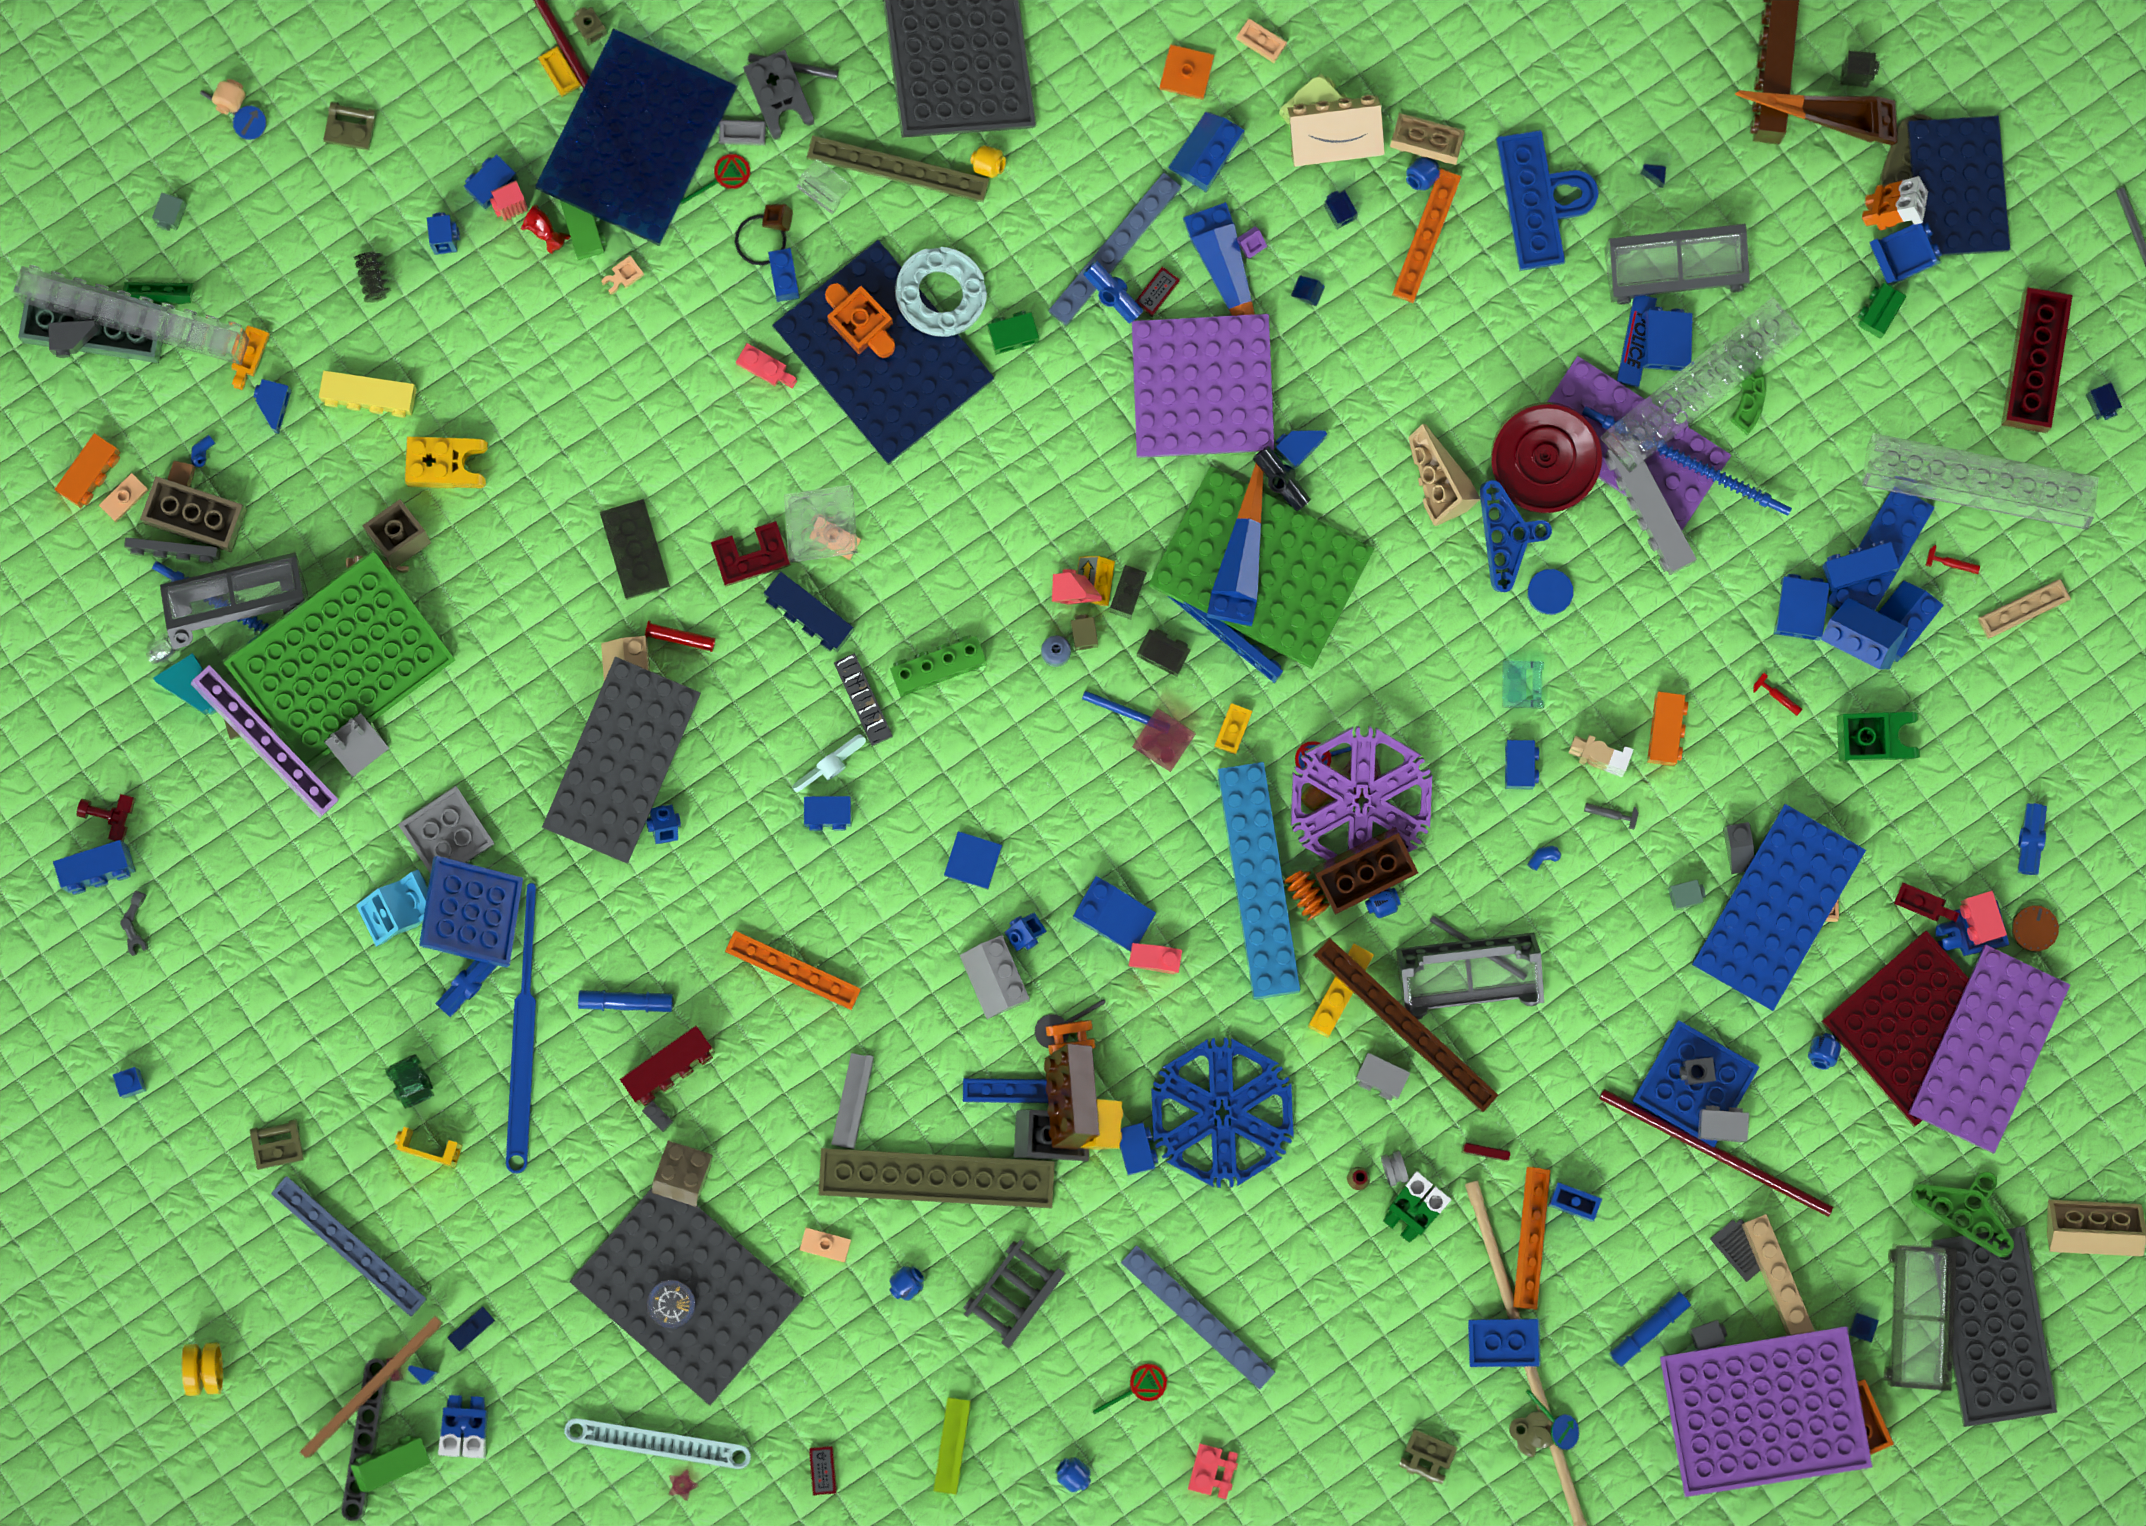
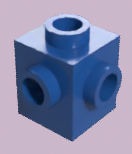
[646,805,681,844]
[1004,913,1047,951]

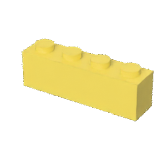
[319,371,416,418]

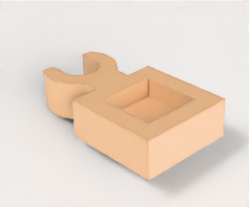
[601,256,644,295]

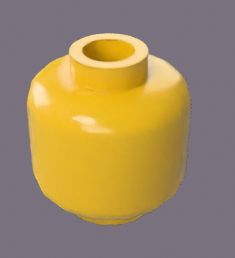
[971,145,1006,178]

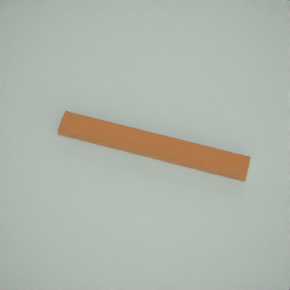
[300,1316,443,1458]

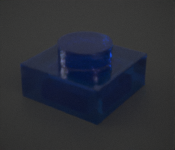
[1849,1313,1879,1343]

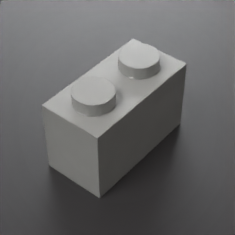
[1355,1053,1410,1101]
[1698,1106,1749,1142]

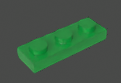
[121,282,194,304]

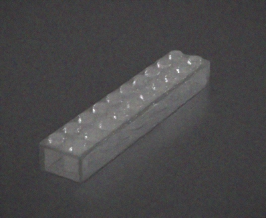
[13,265,250,365]
[1600,297,1803,473]
[1862,433,2099,530]

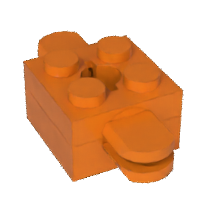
[825,283,895,358]

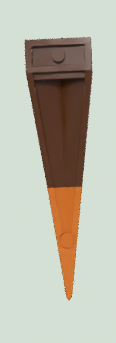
[1735,90,1898,146]

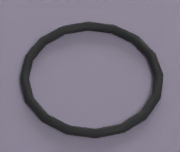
[735,215,786,266]

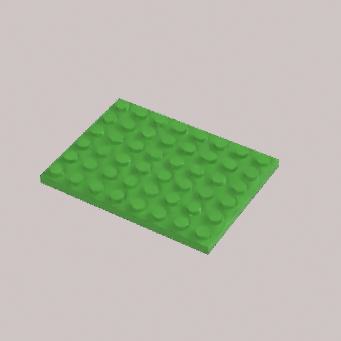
[1148,466,1374,669]
[223,550,455,768]

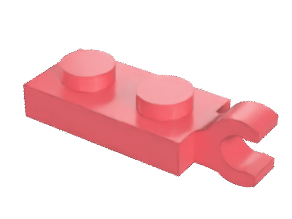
[735,343,797,389]

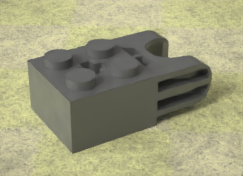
[743,50,814,140]

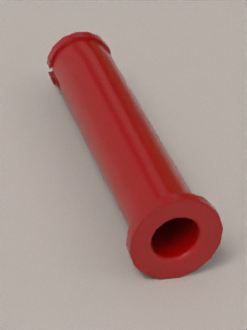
[645,621,716,652]

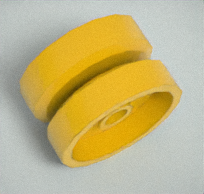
[182,1343,223,1396]

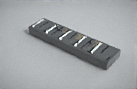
[834,653,893,747]

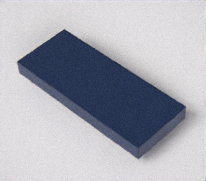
[447,1307,495,1352]

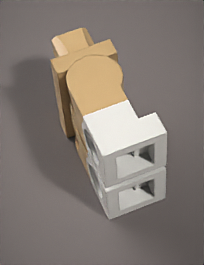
[1569,735,1634,777]

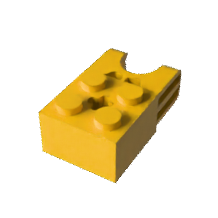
[405,437,488,488]

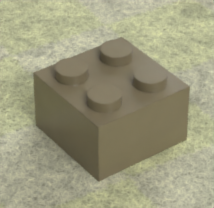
[362,499,431,569]
[652,1140,713,1207]

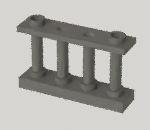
[963,1239,1065,1349]

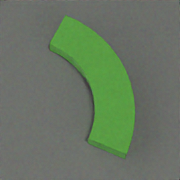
[1727,340,1766,435]

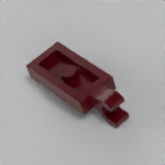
[1894,883,1960,922]

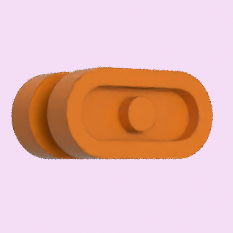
[1045,1020,1095,1055]

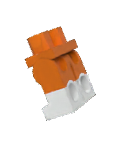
[1862,176,1928,230]

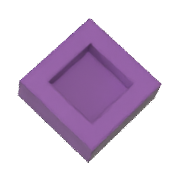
[1237,226,1268,259]

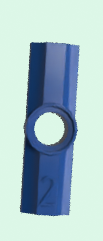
[1083,260,1143,324]
[2018,803,2047,875]
[435,960,497,1018]

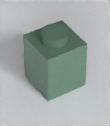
[152,193,187,231]
[1668,879,1706,911]

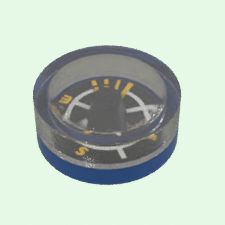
[647,1280,696,1328]

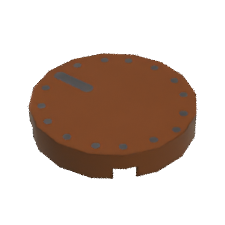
[2012,906,2059,952]

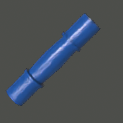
[578,990,673,1013]
[1609,1292,1691,1367]

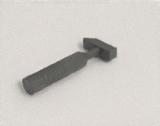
[1584,803,1638,830]

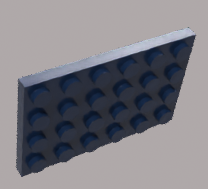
[1907,116,2010,256]

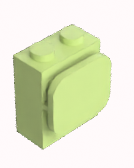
[1279,74,1347,126]

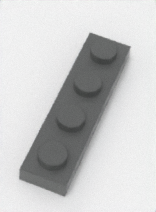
[124,537,221,563]

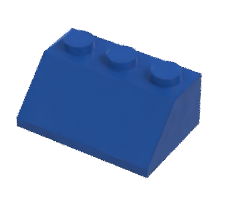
[1168,112,1245,192]
[1879,581,1944,662]
[1821,598,1908,670]

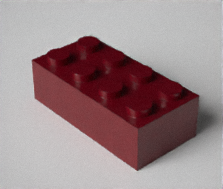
[619,1025,715,1106]

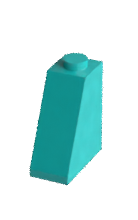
[153,653,217,715]

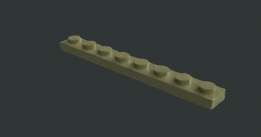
[807,135,989,203]

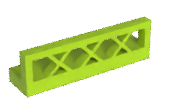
[933,1398,971,1495]

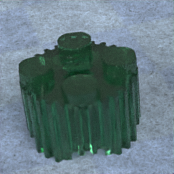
[385,1054,434,1109]

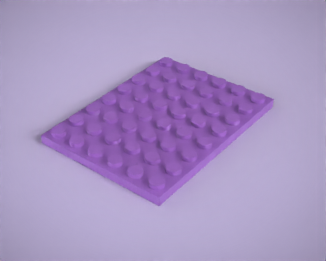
[1660,1326,1873,1497]

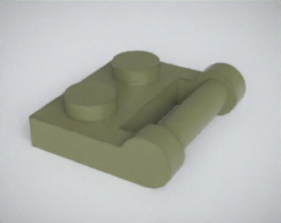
[323,102,376,151]
[250,1119,304,1170]

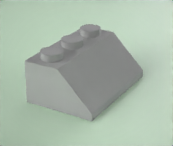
[960,935,1030,1019]

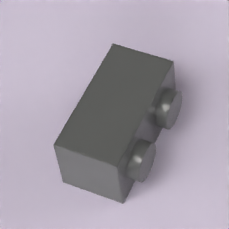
[642,1101,673,1132]

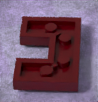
[711,521,791,587]

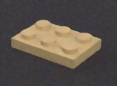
[1390,113,1465,165]

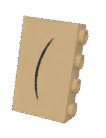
[1288,95,1385,167]

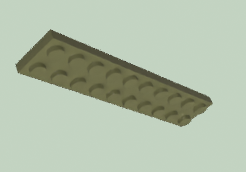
[818,1148,1055,1209]

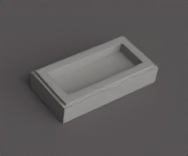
[719,120,766,145]

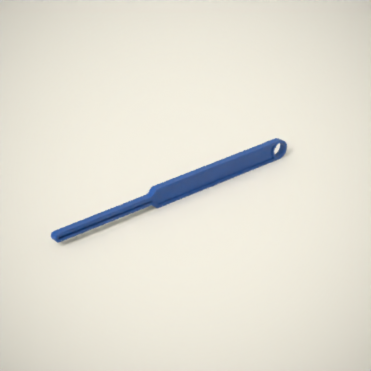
[506,883,536,1174]

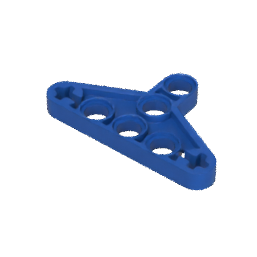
[1480,480,1552,592]

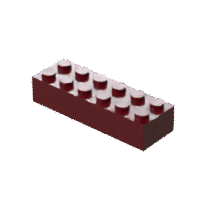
[2001,287,2073,433]

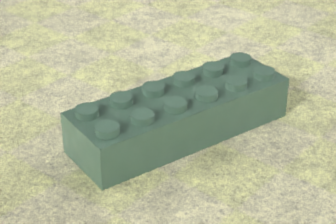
[18,293,167,363]

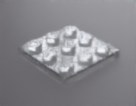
[784,485,858,562]

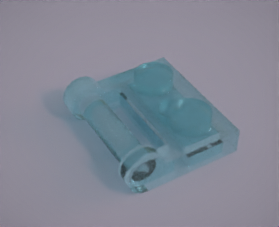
[1502,661,1544,709]

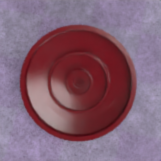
[1491,402,1602,513]

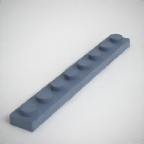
[1049,173,1181,326]
[271,1176,427,1317]
[1121,1245,1275,1390]

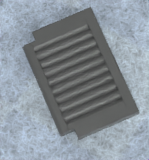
[1710,1219,1760,1282]

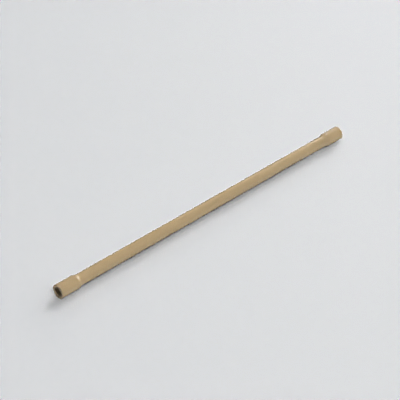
[1465,1180,1588,1526]

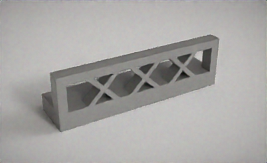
[831,1053,874,1149]

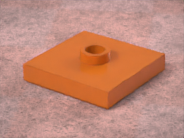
[1159,44,1214,100]

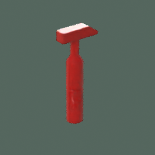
[1925,545,1980,574]
[1753,673,1802,716]

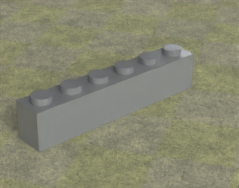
[1605,438,1697,575]

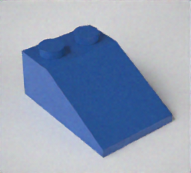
[1073,876,1156,952]

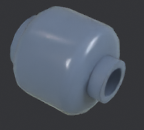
[1041,635,1071,667]

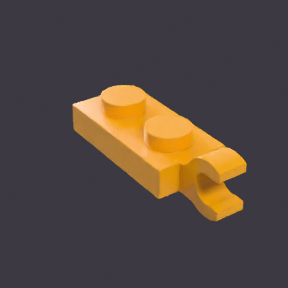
[231,325,270,390]

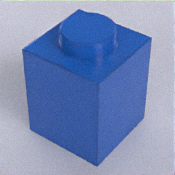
[113,1067,146,1099]

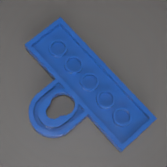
[1496,130,1598,271]

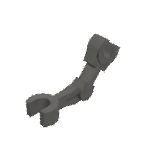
[120,890,148,956]

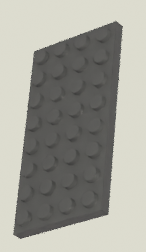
[542,656,701,864]
[1931,1226,2057,1427]

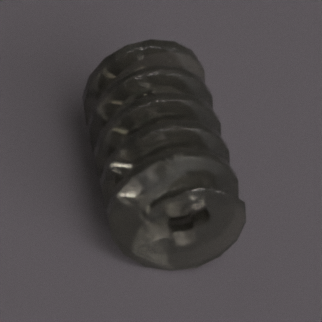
[353,252,392,303]

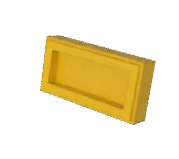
[538,46,581,97]

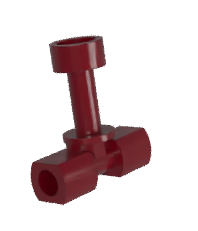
[76,794,136,842]

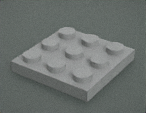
[398,786,495,874]

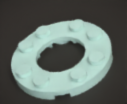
[895,247,987,337]

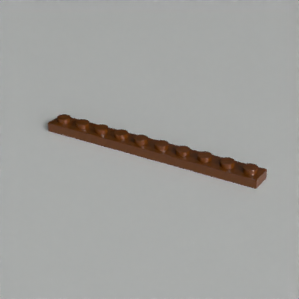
[1313,938,1498,1112]

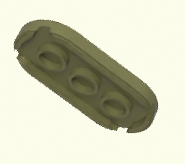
[1880,114,1933,187]

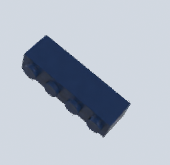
[764,572,854,652]

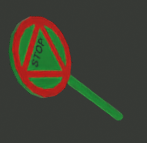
[680,154,750,204]
[1093,1364,1167,1414]

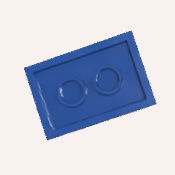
[1468,1319,1541,1367]

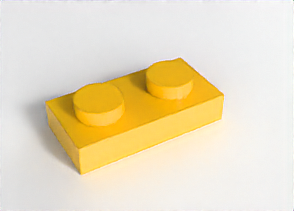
[1214,703,1252,755]

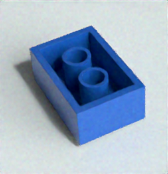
[53,840,136,895]

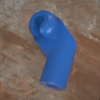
[191,435,216,467]
[1527,846,1561,871]

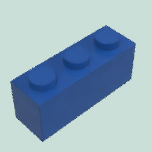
[1822,541,1900,592]

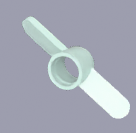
[792,734,866,792]

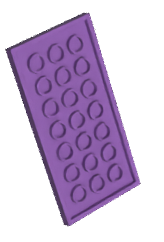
[1547,356,1731,530]
[1908,945,2070,1154]

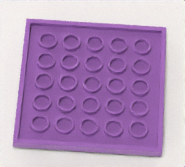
[1132,314,1275,458]

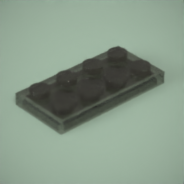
[600,499,670,600]

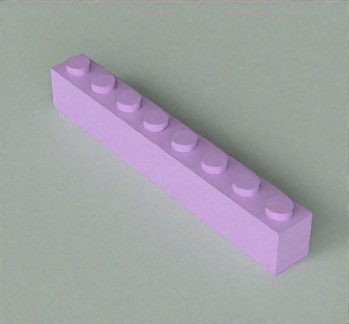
[191,665,339,818]

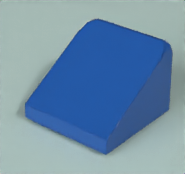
[408,1365,438,1385]

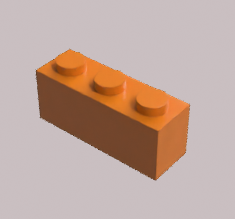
[54,433,121,508]
[1647,691,1688,766]

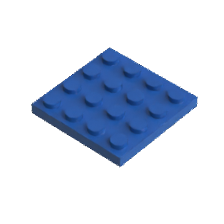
[419,856,523,968]
[1632,1020,1759,1147]

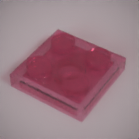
[1132,708,1196,772]

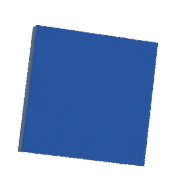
[944,831,1002,890]

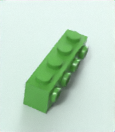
[890,635,987,697]

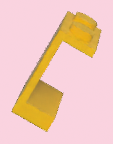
[395,1127,462,1168]

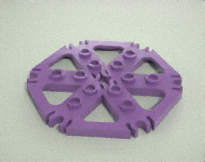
[1291,726,1432,860]

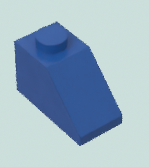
[254,379,292,434]
[1275,430,1327,470]

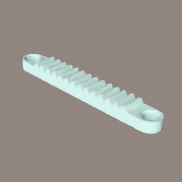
[564,1419,751,1469]

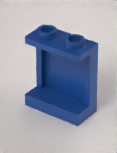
[1869,221,1942,285]
[1640,307,1692,371]
[1774,574,1830,641]

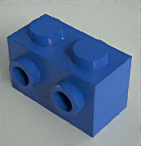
[427,213,460,255]

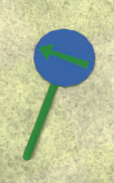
[1526,1390,1579,1450]

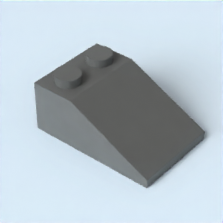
[1014,1109,1089,1161]

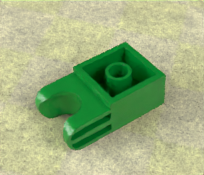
[1837,712,1920,762]

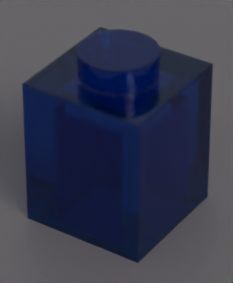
[1324,191,1358,229]
[2086,382,2122,421]

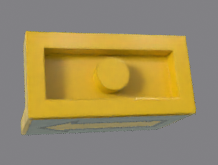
[1077,556,1115,606]

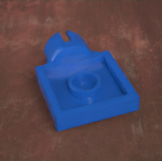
[1936,900,2009,956]

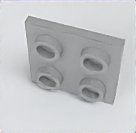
[324,713,389,777]

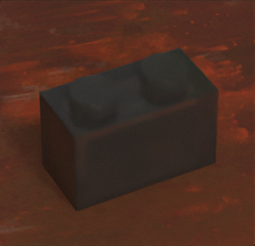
[1840,51,1879,87]
[1110,565,1147,620]
[1137,629,1191,678]

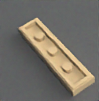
[1978,579,2071,639]

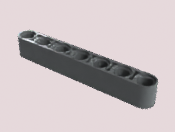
[341,1359,387,1521]

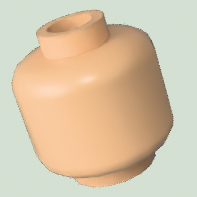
[212,79,246,115]

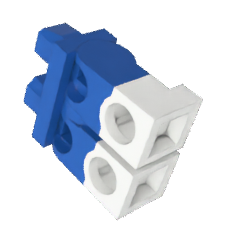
[438,1395,488,1459]

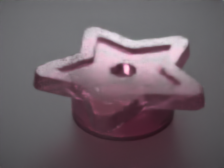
[669,1470,698,1501]

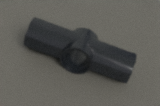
[1253,446,1311,512]

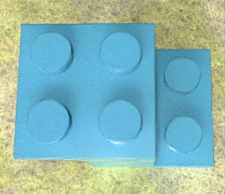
[356,869,428,946]

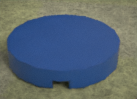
[1527,569,1573,615]

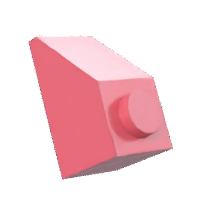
[1052,569,1102,605]
[1128,943,1182,974]

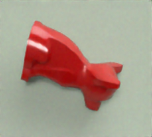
[521,205,571,254]

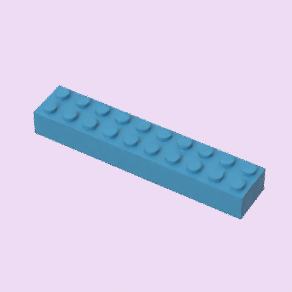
[1217,762,1300,1000]

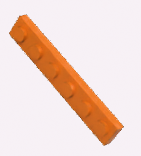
[1392,169,1462,303]
[725,931,861,1011]
[1513,1167,1550,1310]

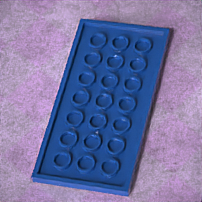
[1692,804,1866,1011]

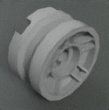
[1381,1150,1409,1187]

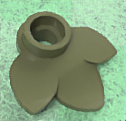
[1509,1411,1554,1457]

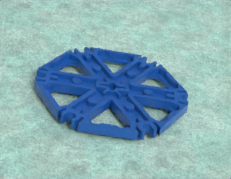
[1151,1038,1294,1188]

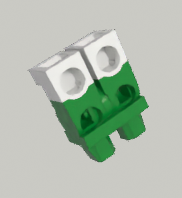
[1383,1171,1451,1243]

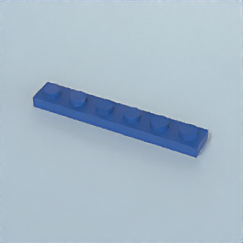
[1168,596,1283,684]

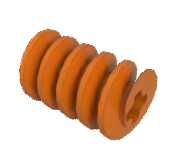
[1283,870,1330,922]

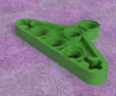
[1911,1172,2014,1257]

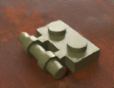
[1399,1429,1457,1485]

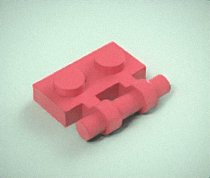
[1188,1444,1238,1500]

